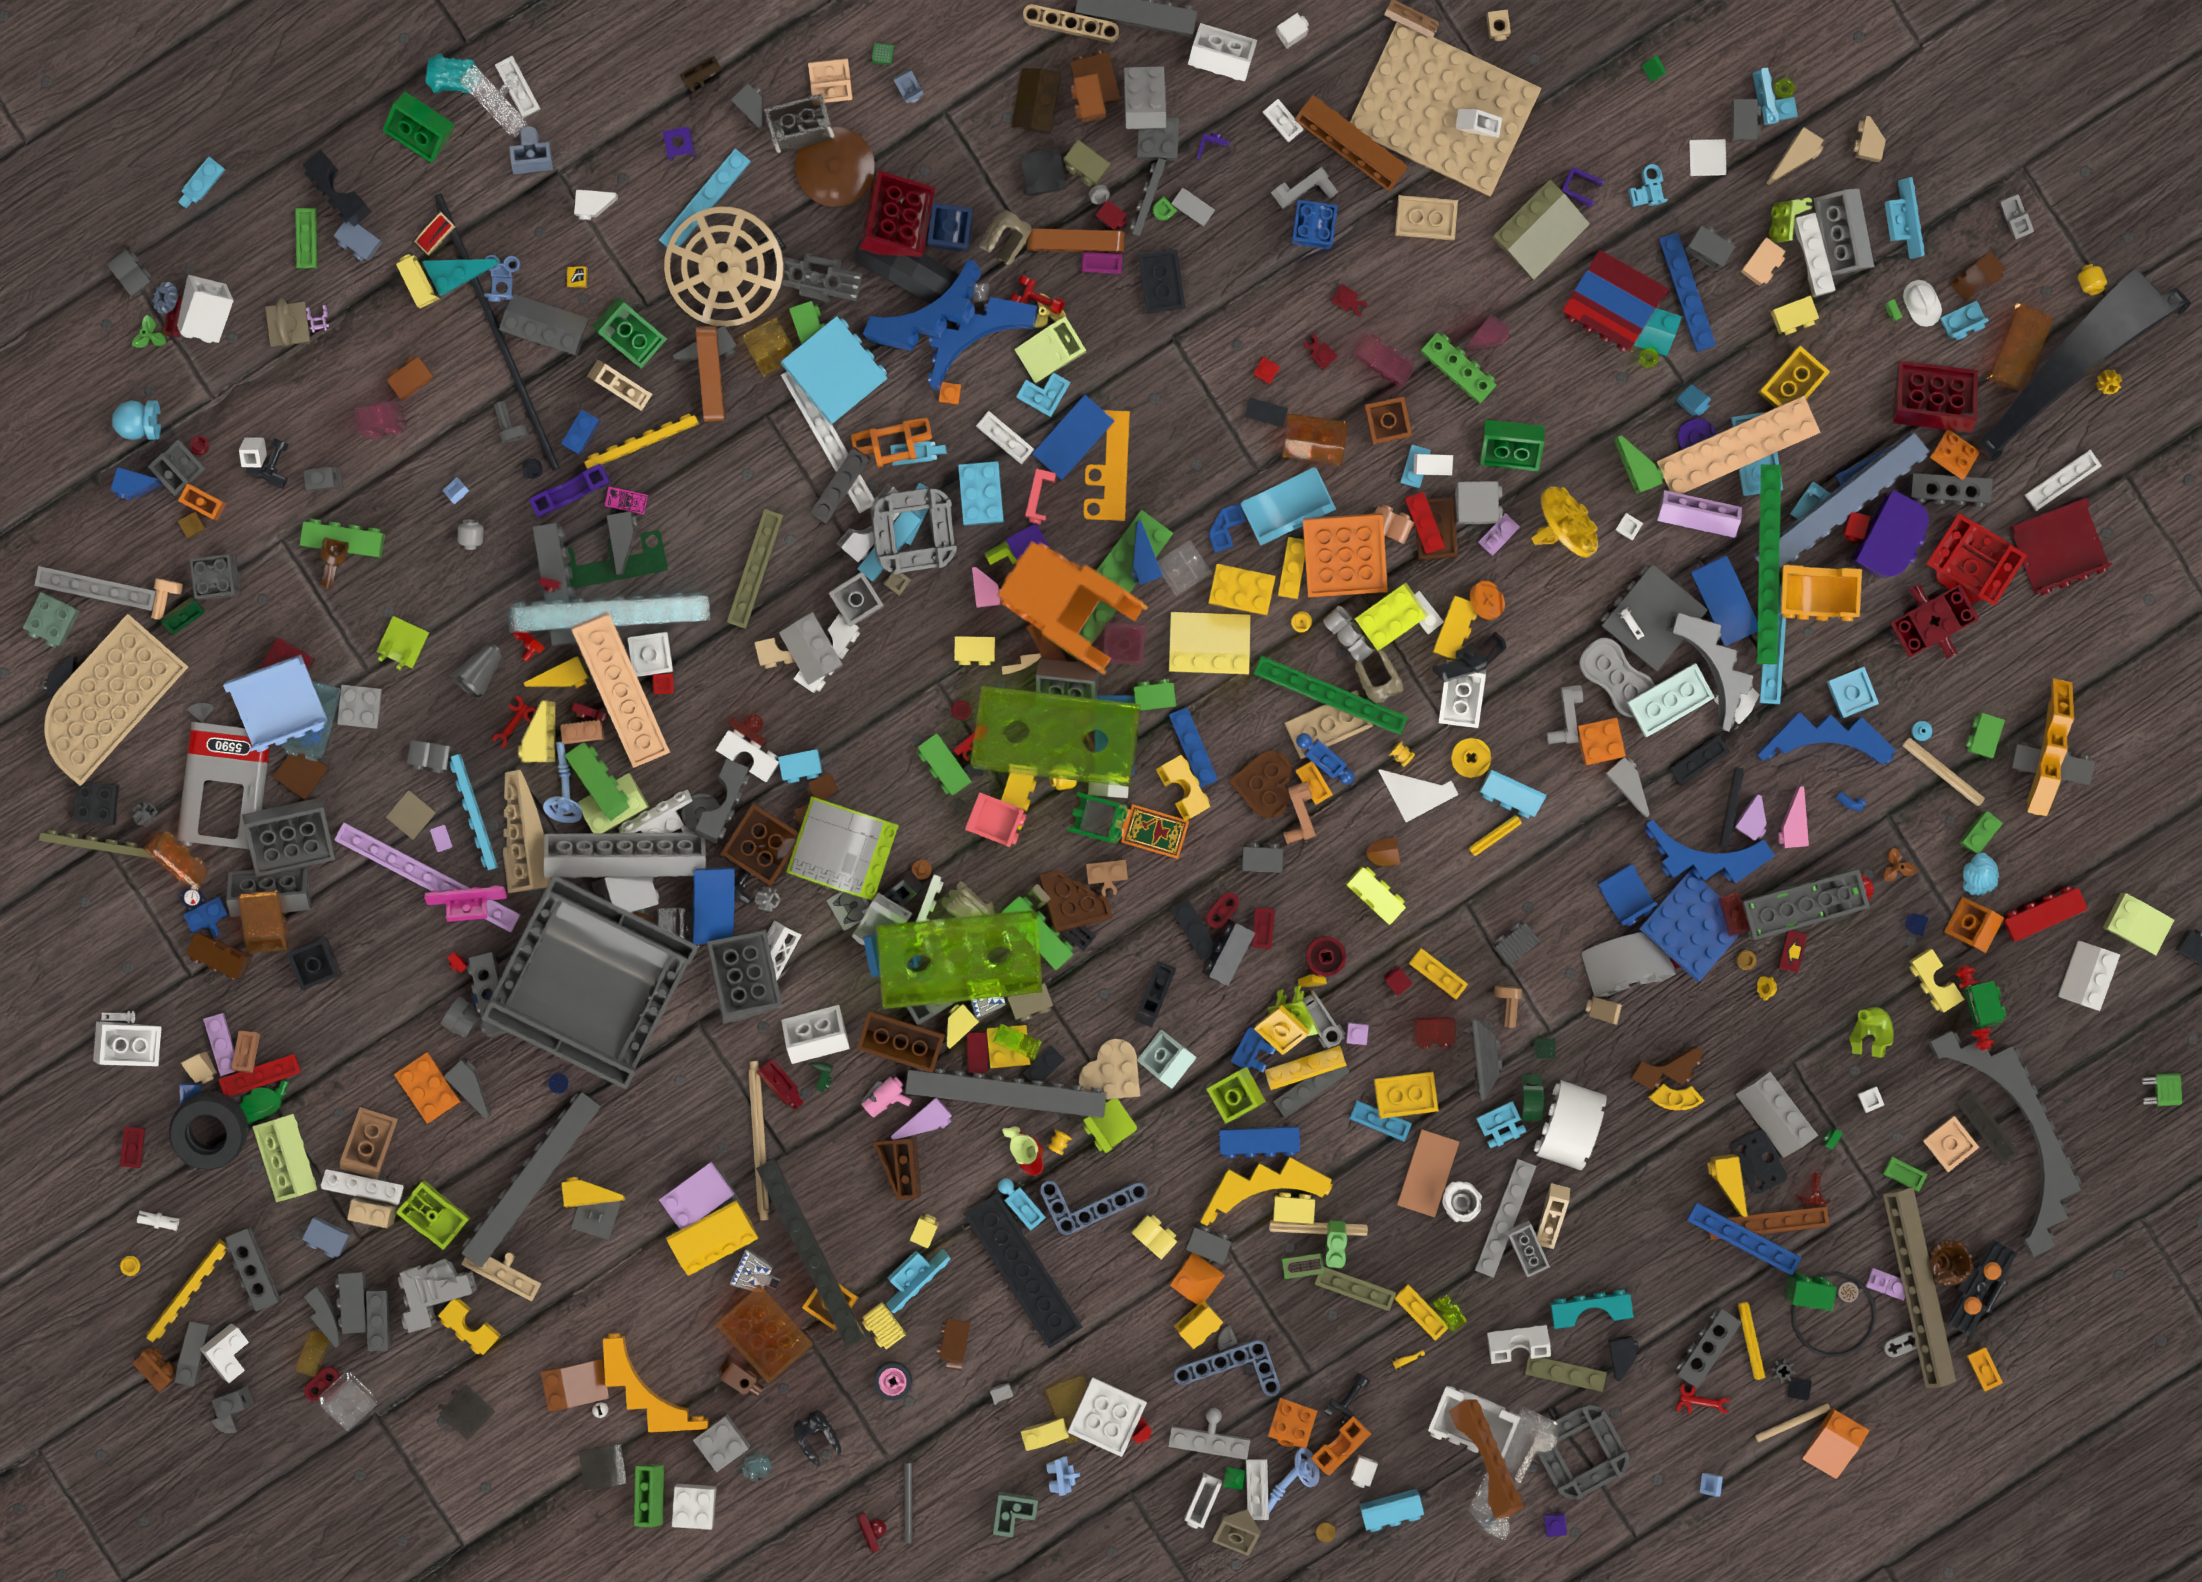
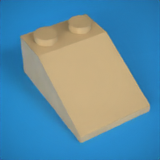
[1766,127,1824,185]

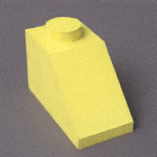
[947,1004,979,1049]
[1021,1418,1069,1451]

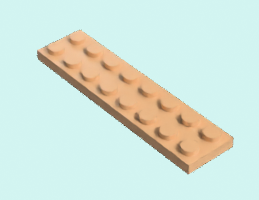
[1657,396,1820,494]
[571,612,670,768]

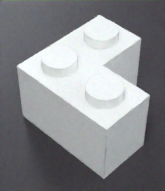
[200,1324,249,1383]

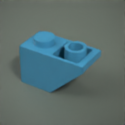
[1675,384,1711,417]

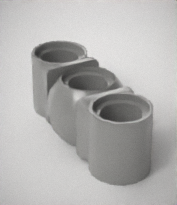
[1324,606,1376,662]

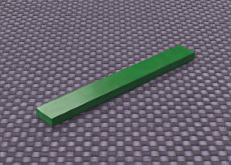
[1253,656,1408,735]

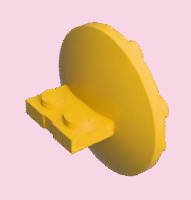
[1531,487,1598,558]

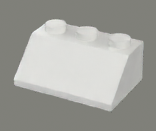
[1188,23,1257,81]
[2058,941,2120,1011]
[781,1005,850,1064]

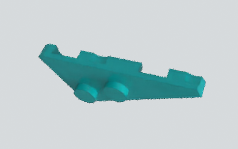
[422,259,500,296]

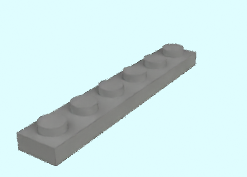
[34,566,156,611]
[1475,1159,1536,1278]

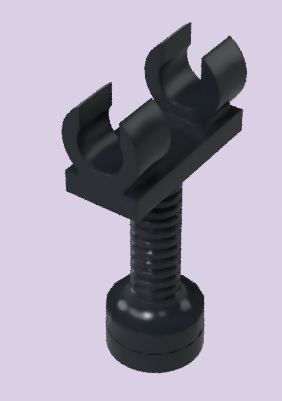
[1324,1373,1371,1426]

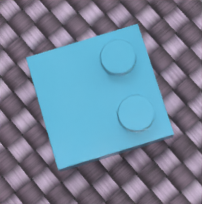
[1827,667,1879,719]

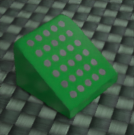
[872,43,894,65]

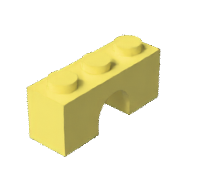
[1909,949,1964,1012]

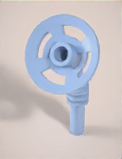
[543,741,583,823]
[1268,1448,1320,1513]

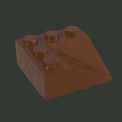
[721,803,799,886]

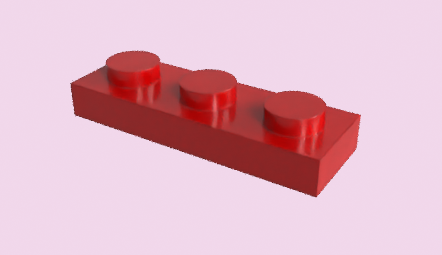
[1405,492,1445,555]

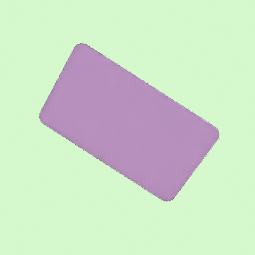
[430,825,452,852]

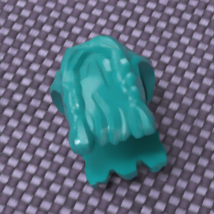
[425,53,476,93]

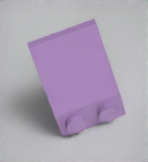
[659,1162,734,1230]

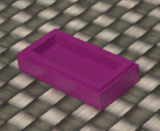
[1082,252,1122,274]

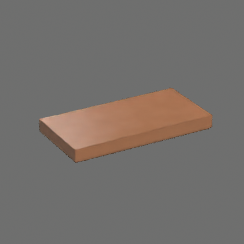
[1397,1129,1459,1217]

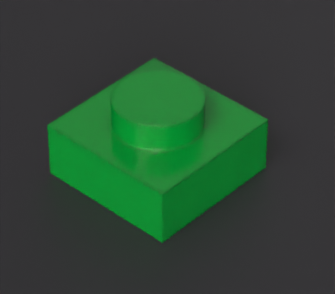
[1823,1128,1843,1150]

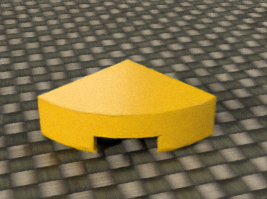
[1298,974,1327,987]

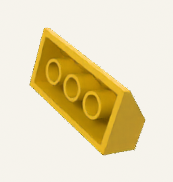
[666,1200,758,1276]

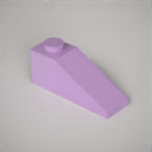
[891,1097,952,1140]

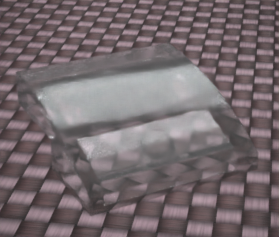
[1157,540,1212,596]

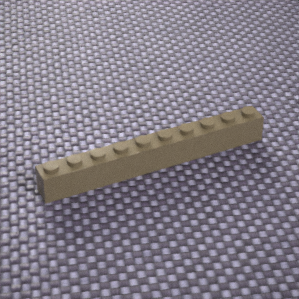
[1883,1187,1956,1388]

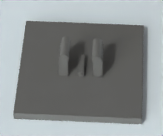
[571,1201,621,1240]

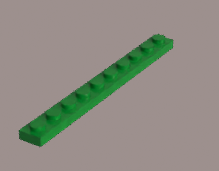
[1757,464,1781,664]

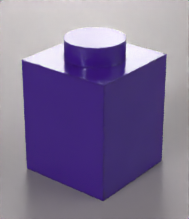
[1543,1512,1567,1537]

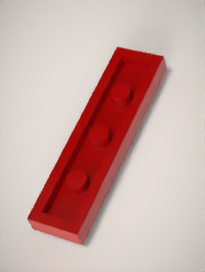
[218,1054,302,1096]

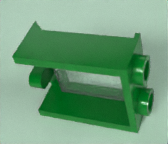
[1067,792,1128,844]

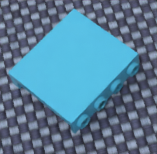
[780,317,888,425]

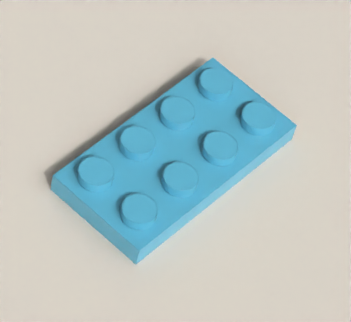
[1731,412,1783,496]

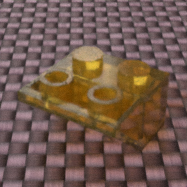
[742,317,795,376]

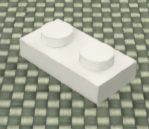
[1263,99,1304,143]
[1415,591,1444,634]

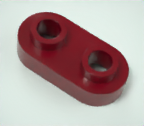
[1206,893,1239,928]
[304,1367,340,1401]

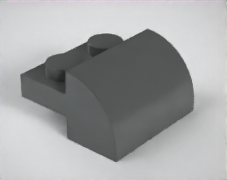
[148,440,207,496]

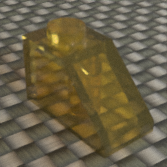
[295,1330,330,1377]

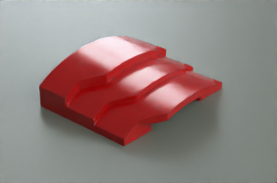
[1926,513,2027,606]

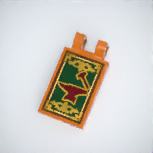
[1109,804,1189,859]

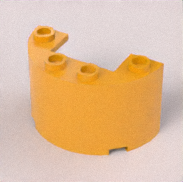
[1780,565,1862,621]

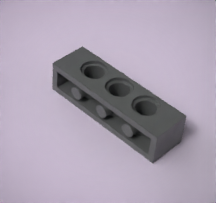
[1908,473,1993,507]
[467,952,509,1037]
[225,1227,281,1311]
[1675,1307,1742,1389]

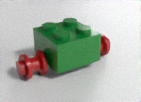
[1955,965,2006,1051]

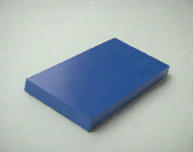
[1032,395,1115,480]

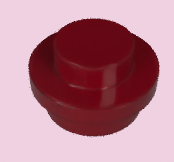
[189,436,209,455]
[951,700,971,720]

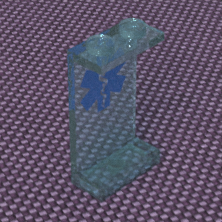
[281,681,341,762]

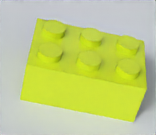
[1355,583,1429,651]

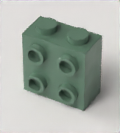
[23,592,80,648]

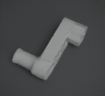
[1271,167,1339,209]
[1547,685,1583,745]

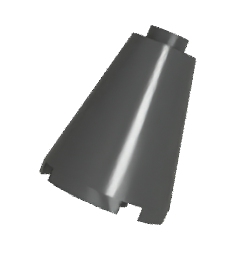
[449,644,502,700]

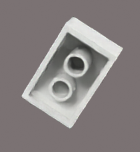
[1439,659,1486,728]
[93,1022,161,1066]

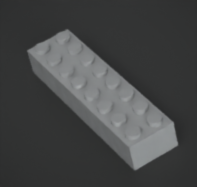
[544,833,706,878]

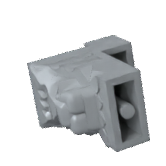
[398,1258,477,1333]

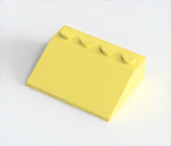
[1169,612,1250,674]
[519,701,555,762]

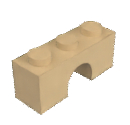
[755,638,795,669]

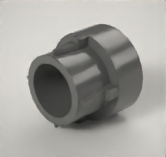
[440,996,481,1038]

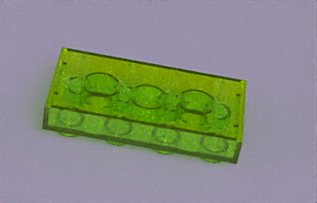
[971,686,1141,787]
[875,910,1042,1009]

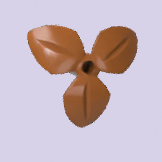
[1883,848,1917,882]

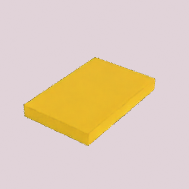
[1374,1072,1439,1119]

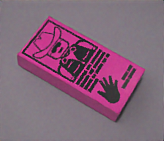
[605,487,648,515]

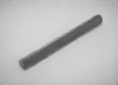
[904,1462,912,1543]

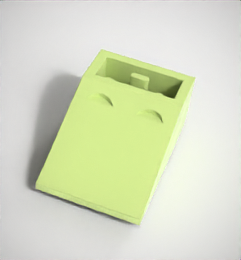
[1015,316,1086,383]

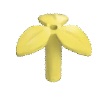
[1035,293,1066,328]

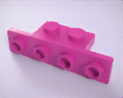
[424,885,507,922]

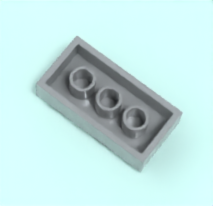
[1506,1221,1550,1278]

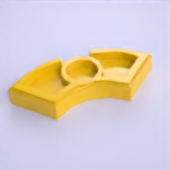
[1648,1084,1705,1110]

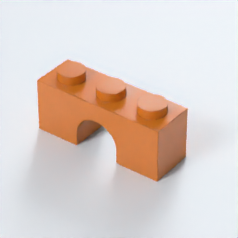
[1311,1416,1372,1476]

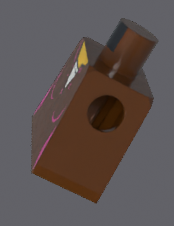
[718,1355,764,1397]

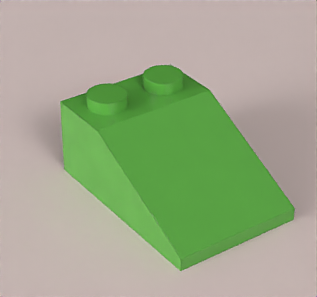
[1614,435,1664,495]

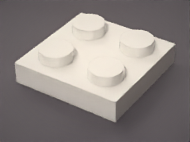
[628,632,673,677]

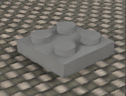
[337,685,382,729]

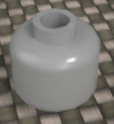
[457,519,484,550]

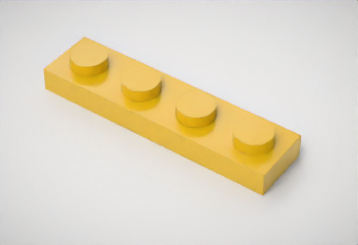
[1265,1046,1347,1090]

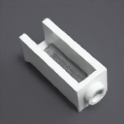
[1185,1473,1222,1529]

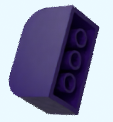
[1850,490,1929,578]

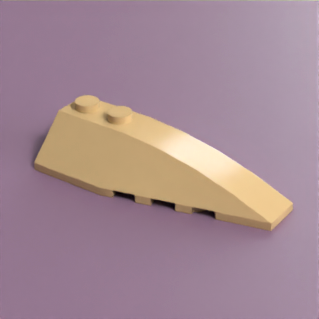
[503,770,551,893]

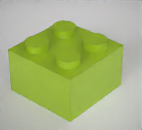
[1207,1067,1266,1124]

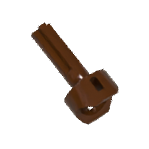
[320,537,349,589]

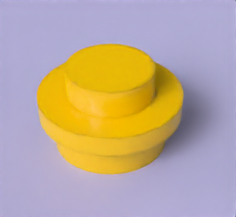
[120,1256,141,1276]

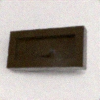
[680,56,721,92]

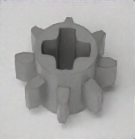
[755,886,780,912]

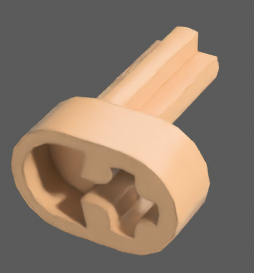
[151,578,183,620]

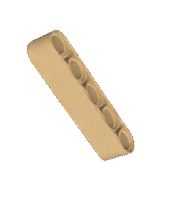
[1023,5,1119,43]

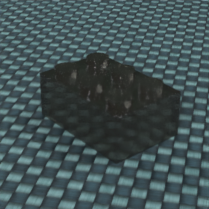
[764,93,835,155]

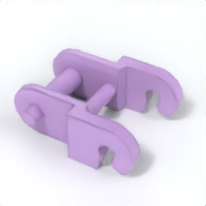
[306,305,329,333]

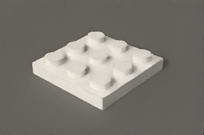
[1068,1377,1147,1457]

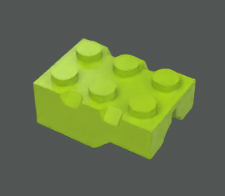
[396,1180,470,1250]

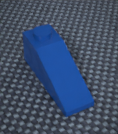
[1131,521,1163,585]

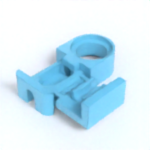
[1628,164,1668,208]

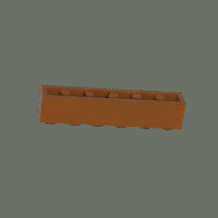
[1295,95,1408,192]

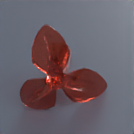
[1796,1173,1830,1206]

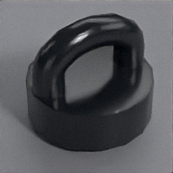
[522,459,543,479]

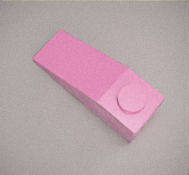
[1778,786,1809,848]

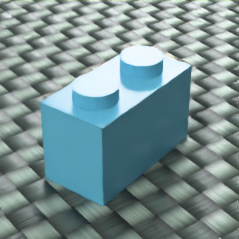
[778,749,823,784]

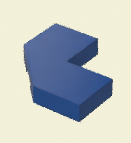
[1209,503,1246,553]

